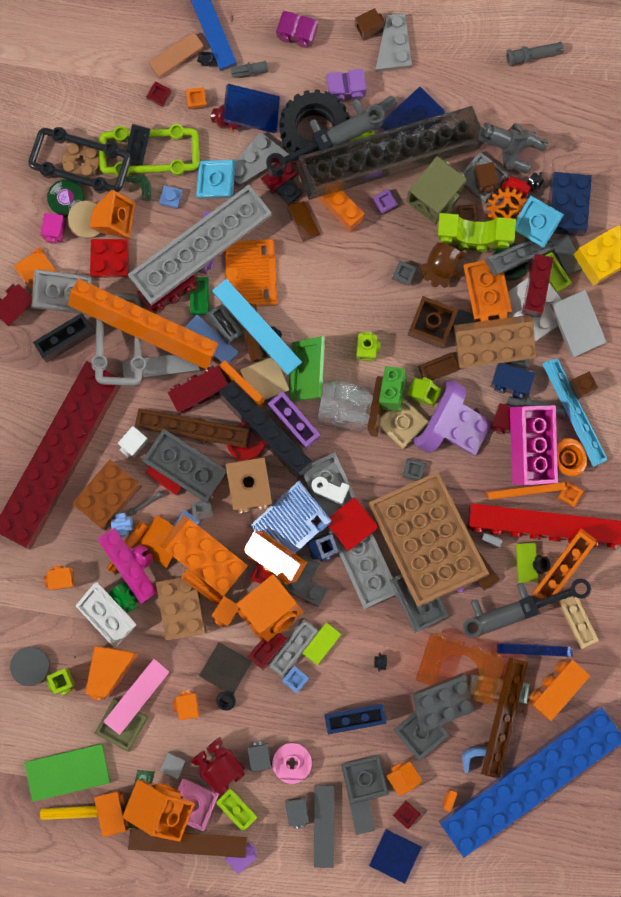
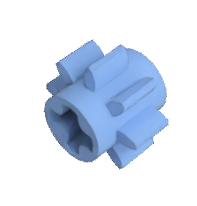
[111,513,133,537]

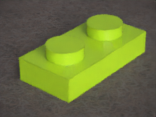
[216,788,258,832]

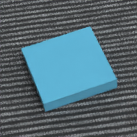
[196,160,236,199]
[515,196,564,248]

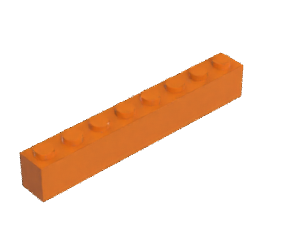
[68,279,219,370]

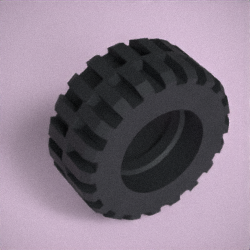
[279,89,350,166]

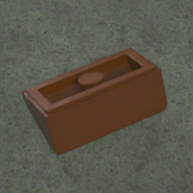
[287,201,320,242]

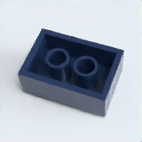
[548,172,592,236]

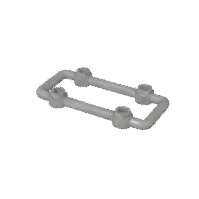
[91,293,146,386]

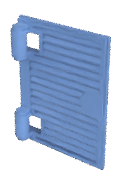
[250,481,331,554]

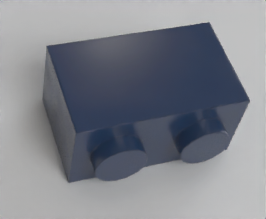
[490,363,535,399]

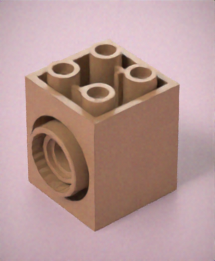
[226,457,272,513]

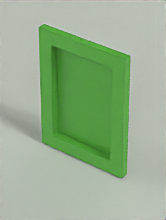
[289,336,325,402]

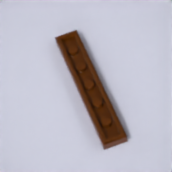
[135,408,250,449]
[481,657,528,778]
[128,829,248,858]

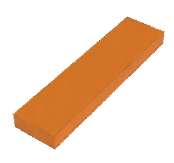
[485,481,566,500]

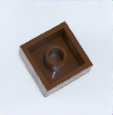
[408,296,458,349]

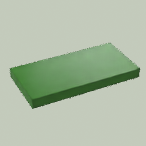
[24,744,111,802]

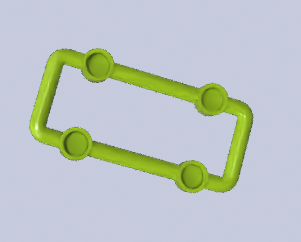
[99,124,200,177]

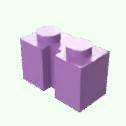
[326,69,367,102]

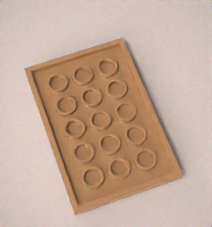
[368,472,489,608]

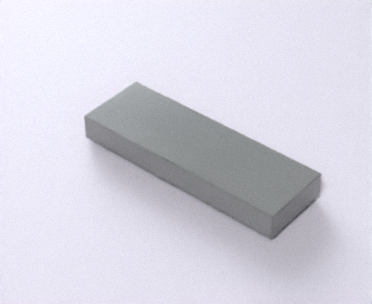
[268,620,319,678]

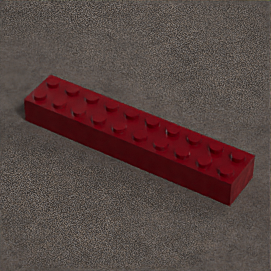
[0,360,121,550]

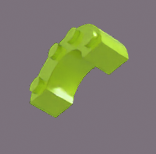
[438,213,516,252]

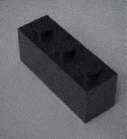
[33,313,95,362]

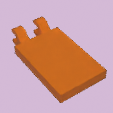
[463,260,512,322]

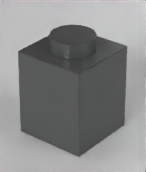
[248,740,271,772]
[285,797,309,829]

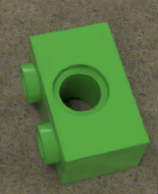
[379,366,407,412]

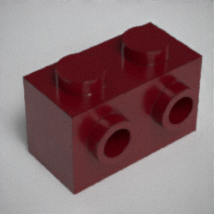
[0,283,32,327]

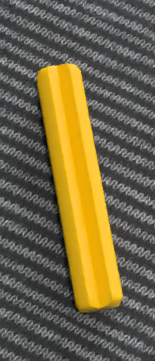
[40,806,98,820]

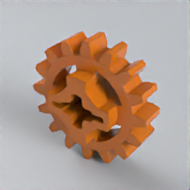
[486,186,527,220]

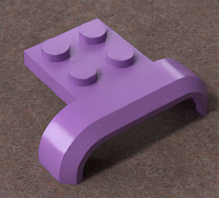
[414,380,492,456]

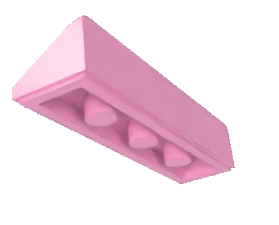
[104,659,169,735]

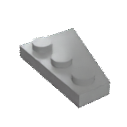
[375,13,412,72]
[234,132,289,187]

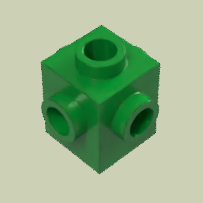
[108,582,139,613]

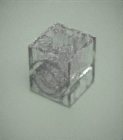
[318,381,373,432]

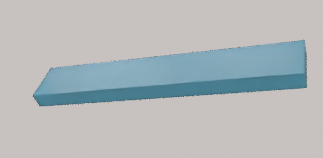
[212,279,302,376]
[543,358,608,467]

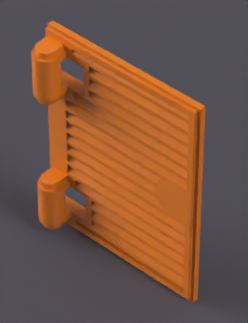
[224,239,278,306]

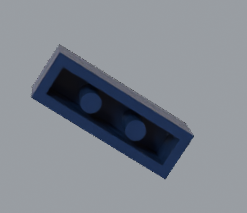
[324,703,387,735]

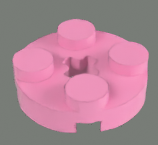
[272,743,312,784]

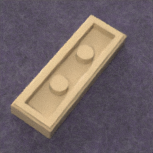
[558,596,599,649]

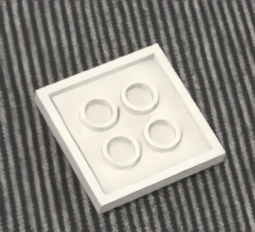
[507,278,562,342]

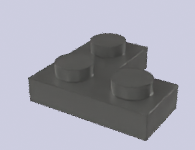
[285,554,328,607]

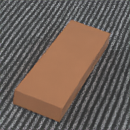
[148,32,204,79]

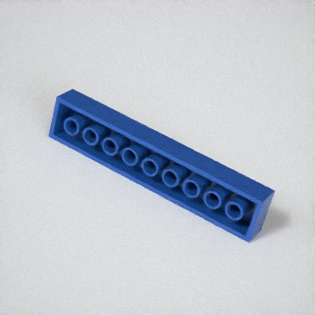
[439,706,621,858]

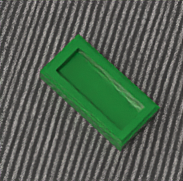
[190,277,209,315]

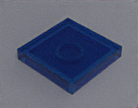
[369,828,422,884]

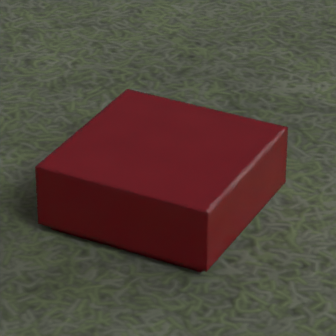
[146,81,172,107]
[393,800,421,829]

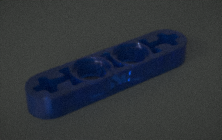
[497,643,573,657]

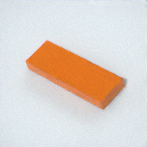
[220,360,265,408]

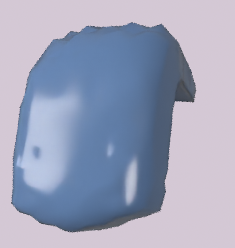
[462,746,487,774]

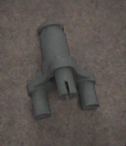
[478,122,548,174]

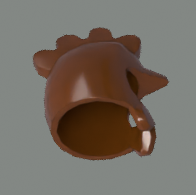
[419,242,467,288]

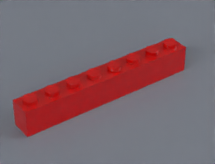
[467,503,621,549]

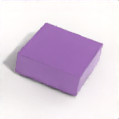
[373,189,398,215]

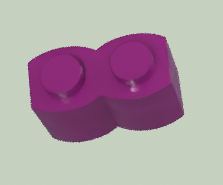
[276,11,318,48]

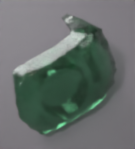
[125,174,152,201]

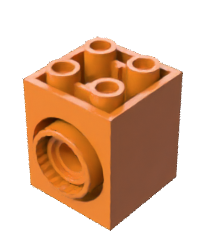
[236,574,304,642]
[122,779,195,842]

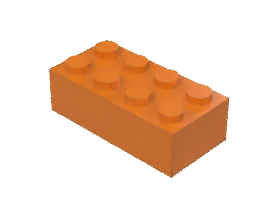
[160,515,248,596]

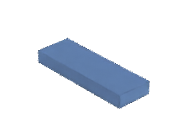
[185,315,239,364]

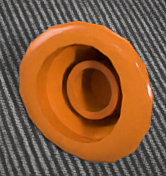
[557,438,587,476]

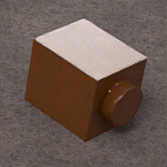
[355,8,385,41]
[473,162,499,194]
[570,371,598,400]

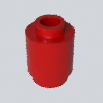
[502,176,531,198]

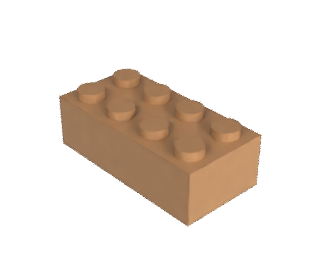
[454,315,536,368]

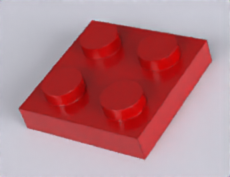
[90,239,129,278]

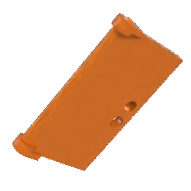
[13,247,57,310]

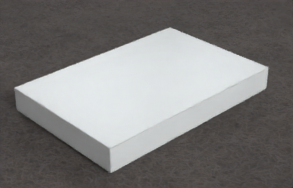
[76,582,137,648]

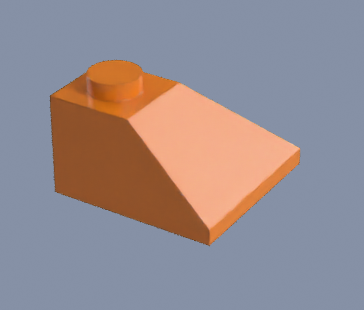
[90,190,136,239]
[135,515,174,568]

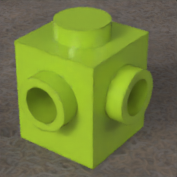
[356,332,381,362]
[407,377,441,407]
[47,668,77,696]

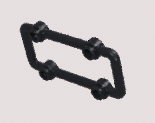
[28,127,131,194]

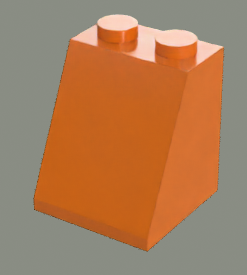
[85,646,139,700]

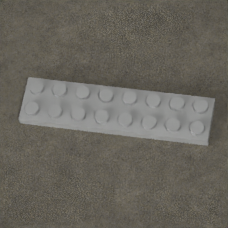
[128,185,272,306]
[303,453,396,609]

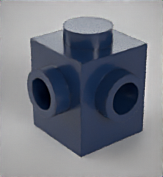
[307,534,338,562]

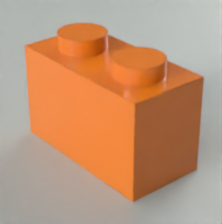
[94,790,131,837]

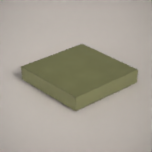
[95,698,148,752]

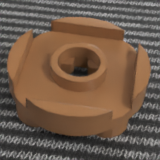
[62,143,99,178]

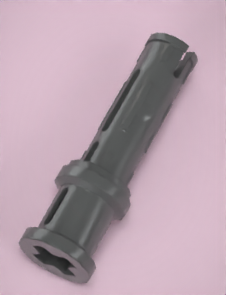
[506,42,563,66]

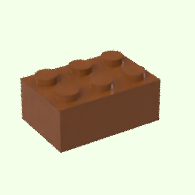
[72,460,142,530]

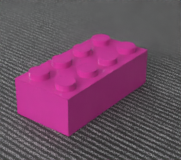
[510,405,558,485]

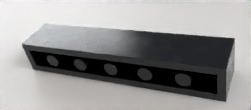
[219,380,312,480]

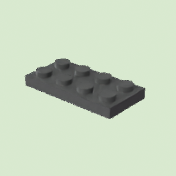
[142,429,227,503]

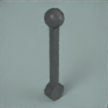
[128,491,164,516]

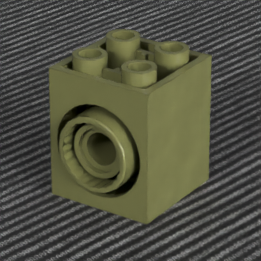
[406,156,467,225]

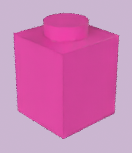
[41,213,66,244]

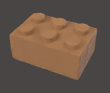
[156,578,206,641]

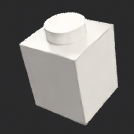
[118,426,149,458]

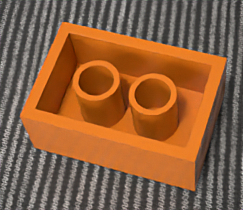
[527,659,590,721]

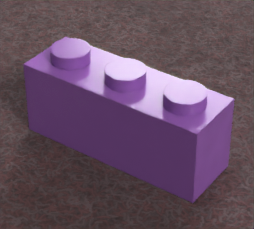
[268,391,320,450]

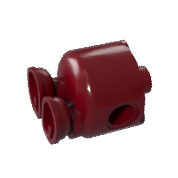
[190,737,245,795]

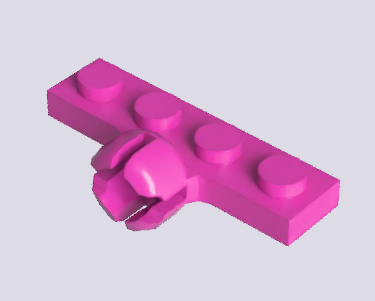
[97,528,158,604]

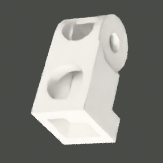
[312,477,349,505]

